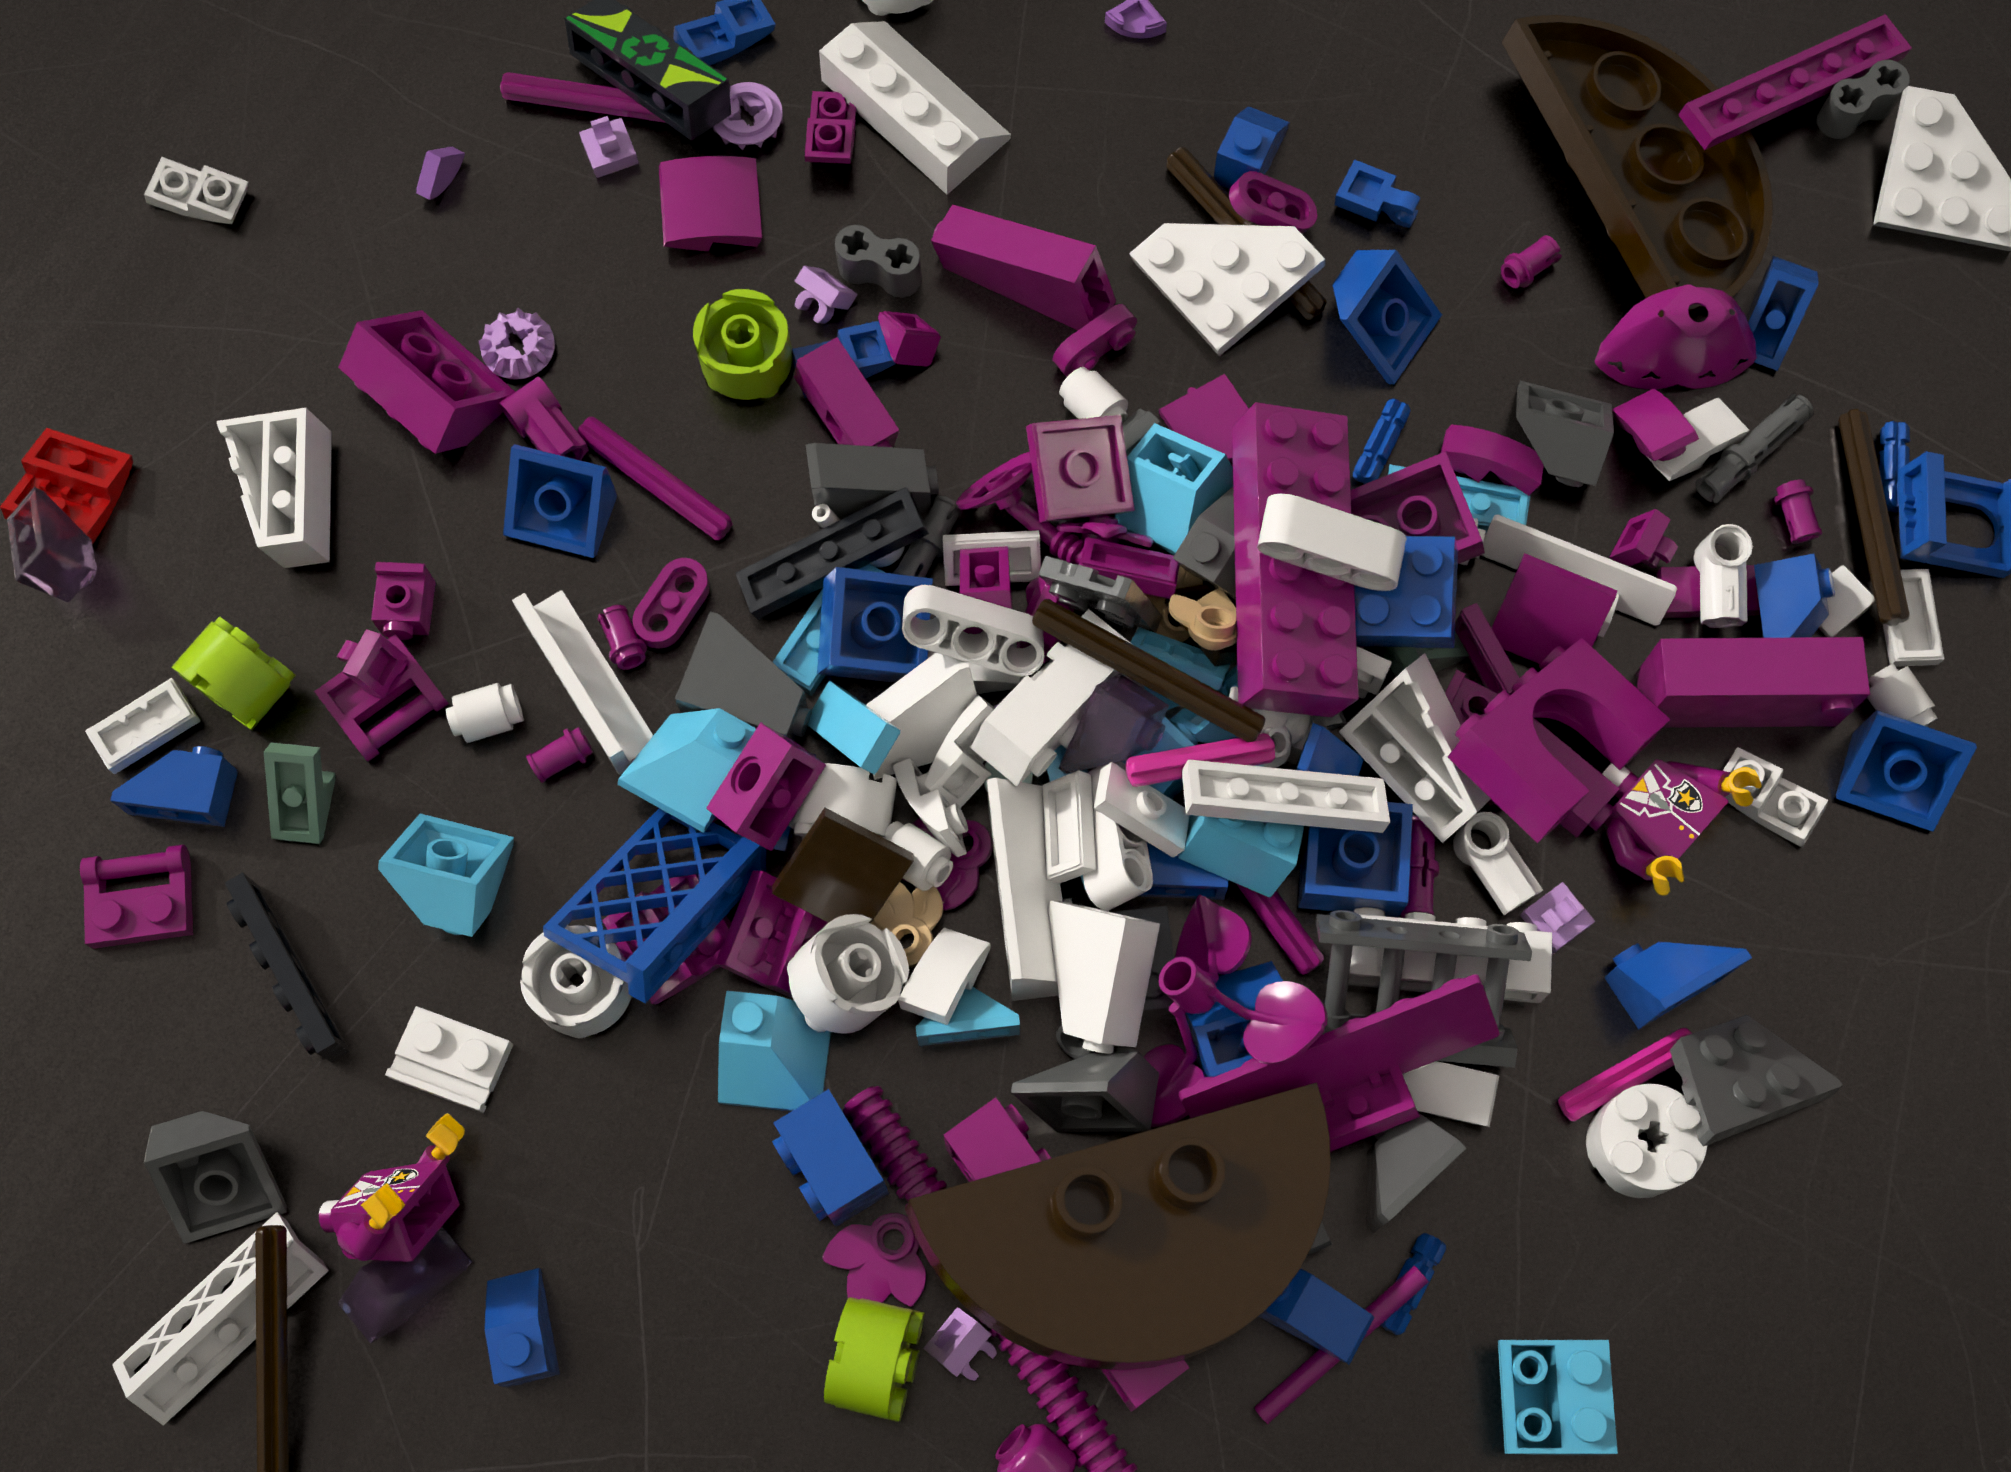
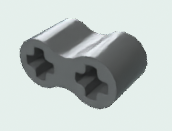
[1817,60,1910,139]
[835,225,922,298]

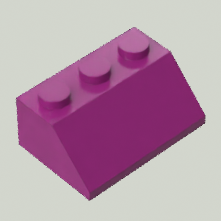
[338,310,515,454]

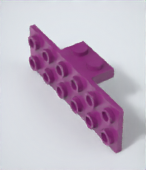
[1179,974,1500,1152]

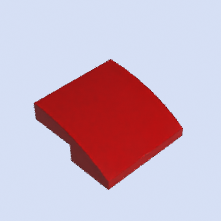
[0,428,133,547]

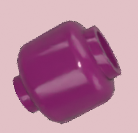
[995,1424,1077,1472]

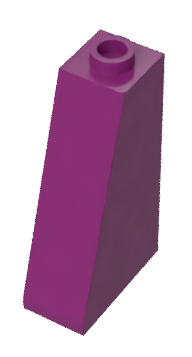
[931,204,1116,330]

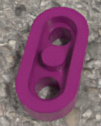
[1229,171,1317,235]
[1052,304,1137,376]
[633,558,710,649]

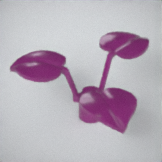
[1143,895,1328,1127]

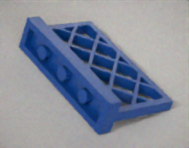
[543,808,766,1004]

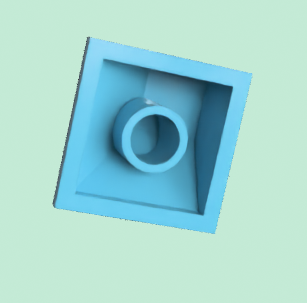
[617,708,756,833]
[378,813,514,937]
[718,991,831,1111]

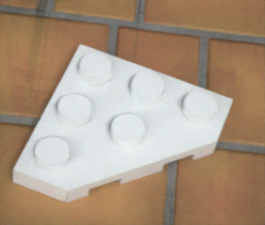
[1873,86,2011,251]
[1129,223,1326,356]

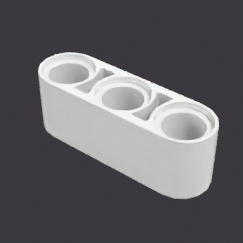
[1257,494,1407,591]
[902,585,1044,677]
[1083,759,1153,911]

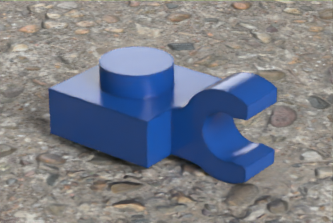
[1334,159,1421,228]

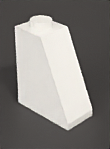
[866,653,977,780]
[1048,900,1160,1054]

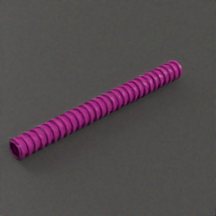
[842,1086,1138,1472]

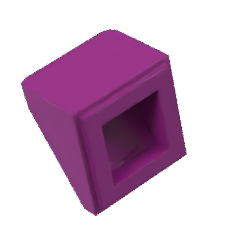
[878,311,941,367]

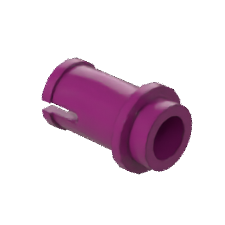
[1501,235,1562,288]
[1774,479,1823,544]
[597,605,647,670]
[526,727,593,783]

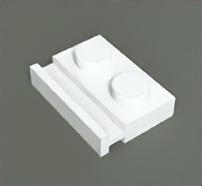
[385,1006,514,1114]

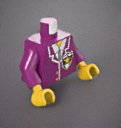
[1602,759,1762,896]
[319,1113,465,1262]

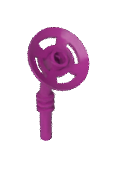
[956,452,1085,565]

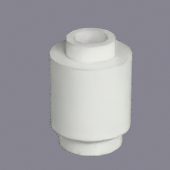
[1059,367,1128,423]
[1867,664,1938,727]
[446,683,524,743]
[881,821,953,891]

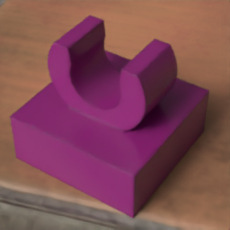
[1609,509,1678,568]
[337,629,407,699]

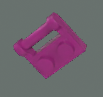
[314,634,449,762]
[80,844,193,949]

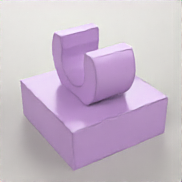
[579,116,639,178]
[795,265,858,324]
[1520,882,1595,955]
[923,1307,997,1381]

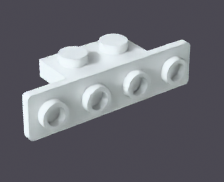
[1481,515,1677,637]

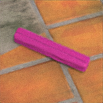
[1126,733,1275,787]
[1558,1028,1692,1121]

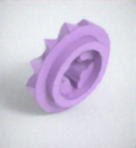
[713,82,783,150]
[479,308,555,379]

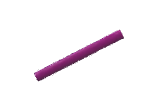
[1254,1265,1429,1424]

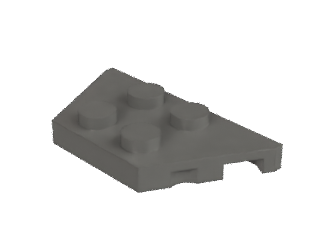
[1038,556,1162,633]
[1670,1015,1843,1147]

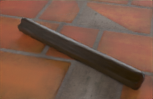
[1166,147,1327,320]
[1838,409,1910,626]
[1032,599,1266,742]
[255,1225,289,1472]

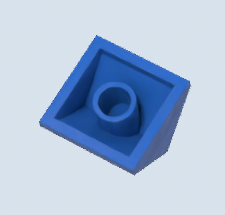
[503,444,617,558]
[1836,710,1977,832]

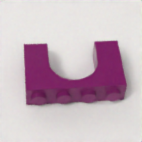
[1448,638,1671,843]

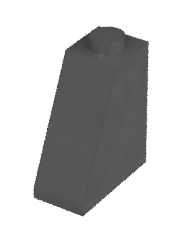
[806,443,939,528]
[675,611,812,741]

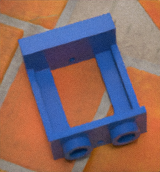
[1898,451,2011,578]

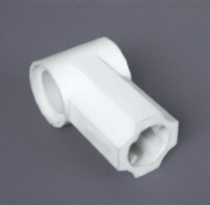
[1694,524,1753,628]
[1453,812,1543,915]

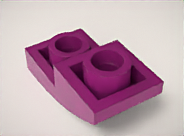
[804,91,857,164]
[1612,389,1699,461]
[1441,424,1544,496]

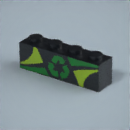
[564,0,731,141]

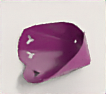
[1594,284,1757,389]

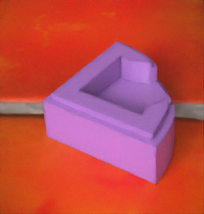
[1105,0,1167,39]
[416,147,465,200]

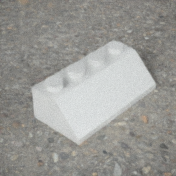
[819,21,1011,194]
[987,778,1073,1001]

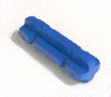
[1353,399,1411,484]
[1879,421,1910,513]
[1380,1233,1446,1335]

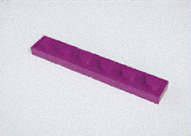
[1678,14,1912,150]

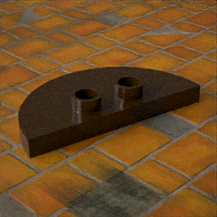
[1502,15,1773,322]
[905,1082,1331,1370]

